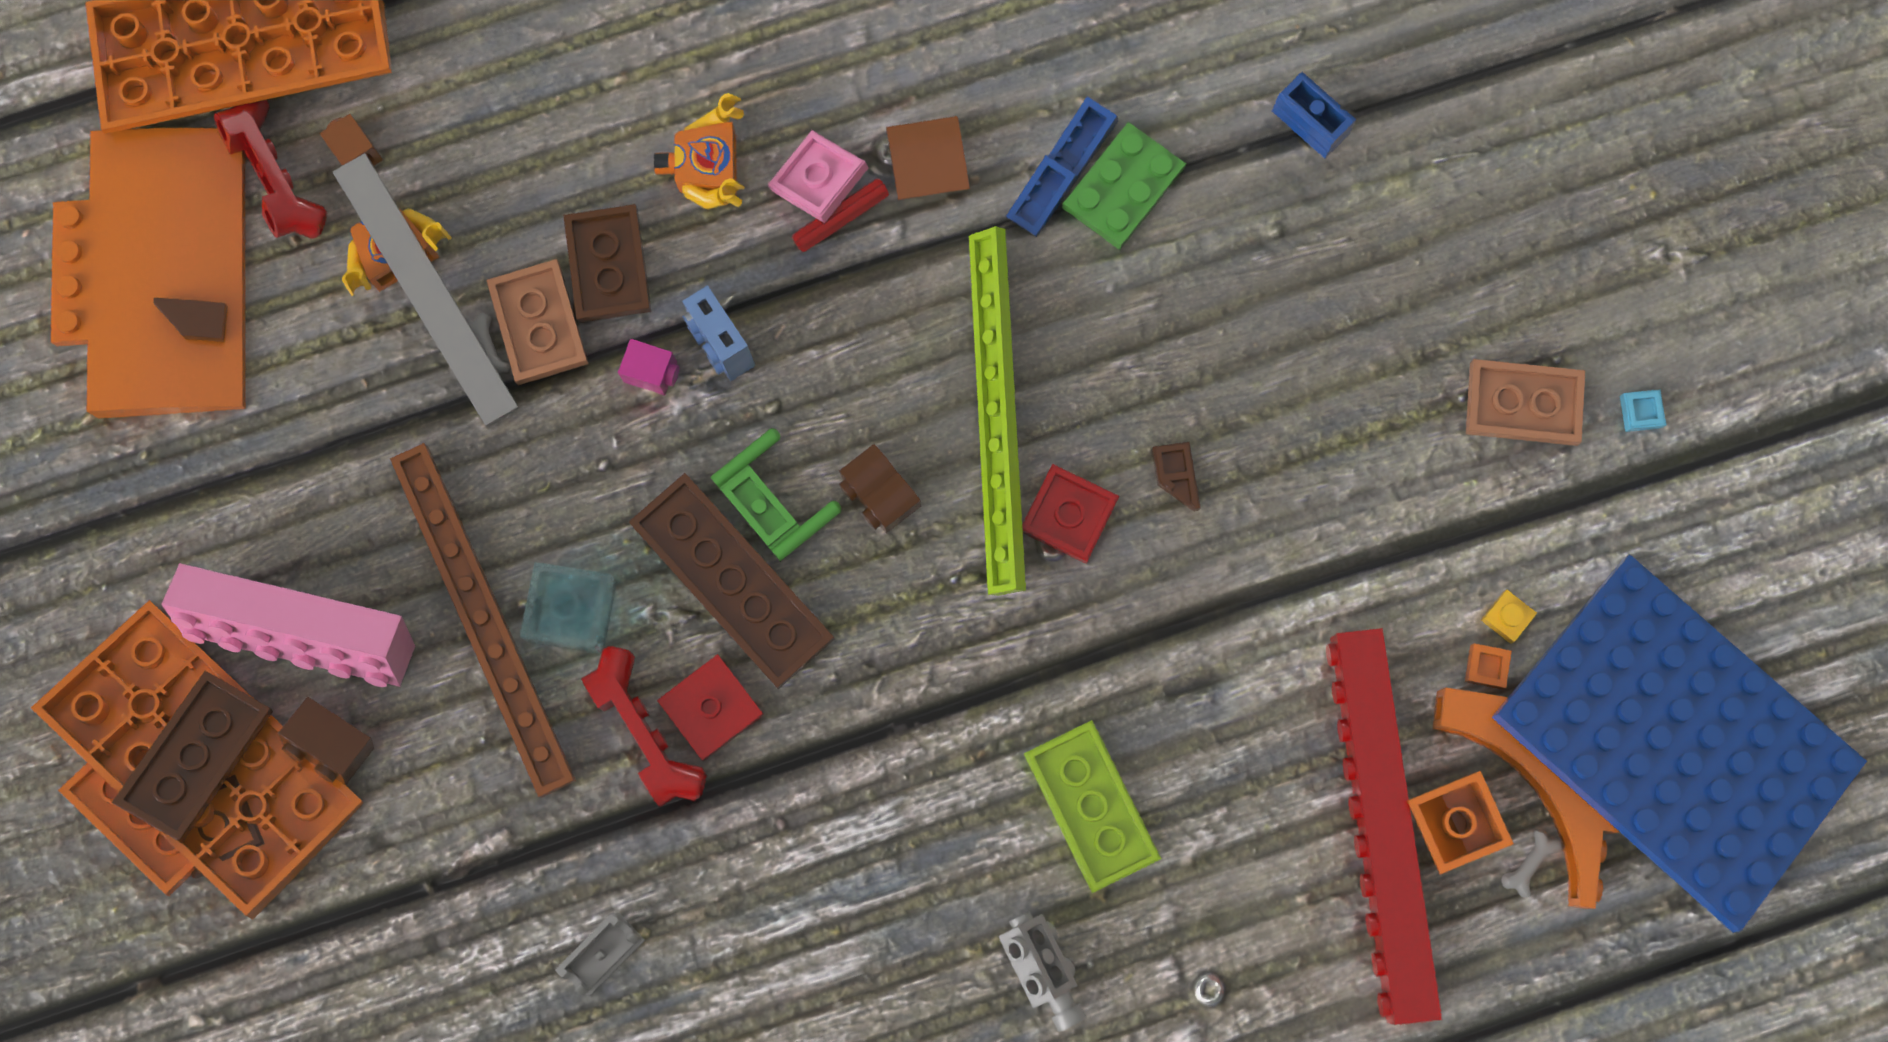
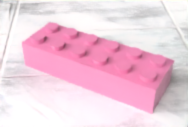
[161,563,415,687]

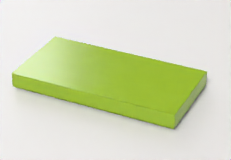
[1024,720,1161,893]

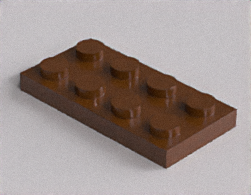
[112,671,273,843]

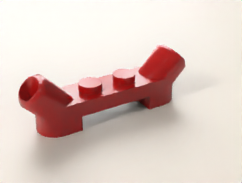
[214,99,327,239]
[581,646,707,807]

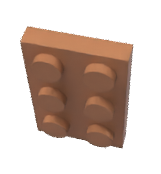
[486,259,589,385]
[1466,359,1585,446]

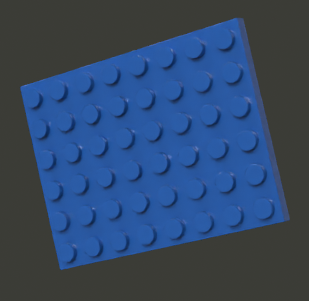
[1492,554,1867,933]

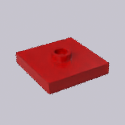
[657,654,764,762]

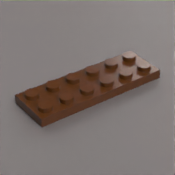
[629,473,835,690]

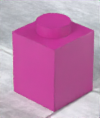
[618,339,680,395]

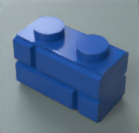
[1272,72,1356,158]

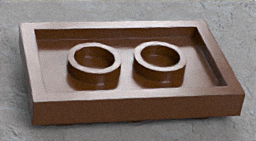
[563,204,652,323]

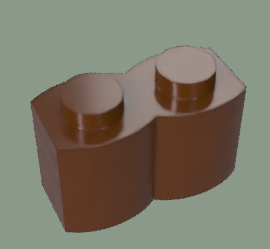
[839,444,921,534]

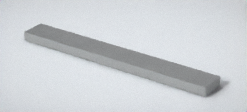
[332,153,519,427]

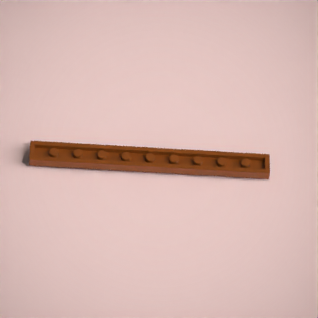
[390,443,576,798]

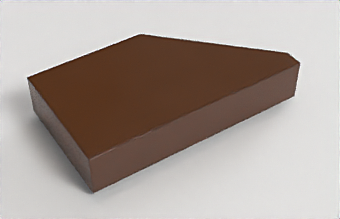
[153,297,227,342]
[1151,442,1201,511]

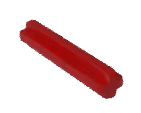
[792,178,889,252]

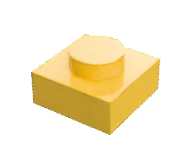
[1481,589,1537,644]

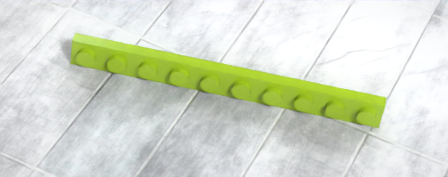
[969,226,1026,596]

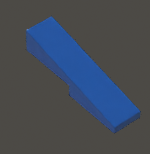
[1006,97,1119,237]

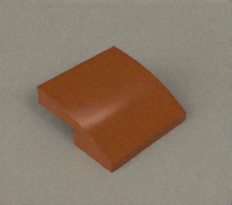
[886,116,970,200]

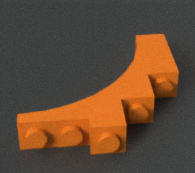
[1433,687,1619,909]

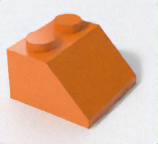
[1407,771,1514,874]

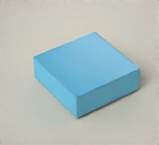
[1620,389,1666,432]

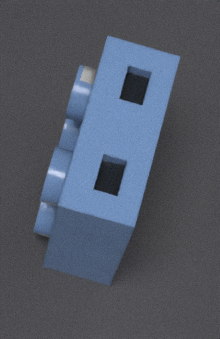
[682,285,755,381]

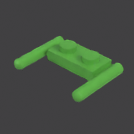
[710,428,842,562]

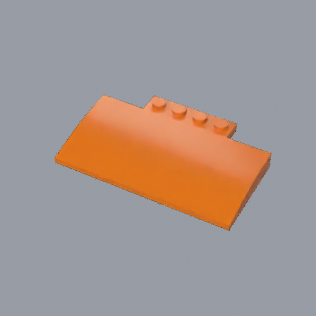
[85,0,392,134]
[51,128,246,419]
[31,600,364,920]

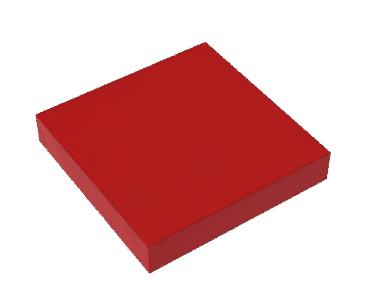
[1022,464,1119,564]

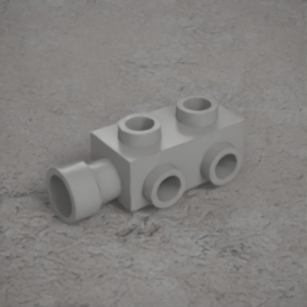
[998,911,1087,1032]

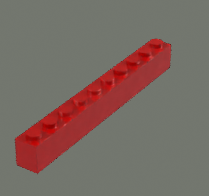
[1326,628,1442,1025]

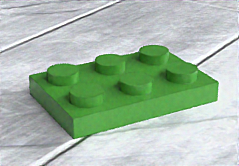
[1062,122,1186,250]

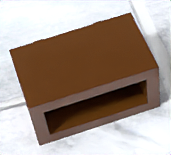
[278,696,374,785]

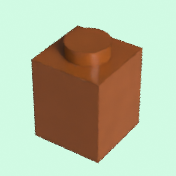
[319,113,383,166]

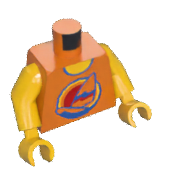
[654,93,745,209]
[342,207,452,296]

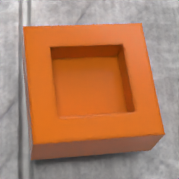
[1465,643,1512,690]

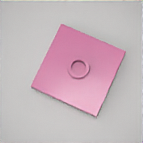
[768,130,869,223]

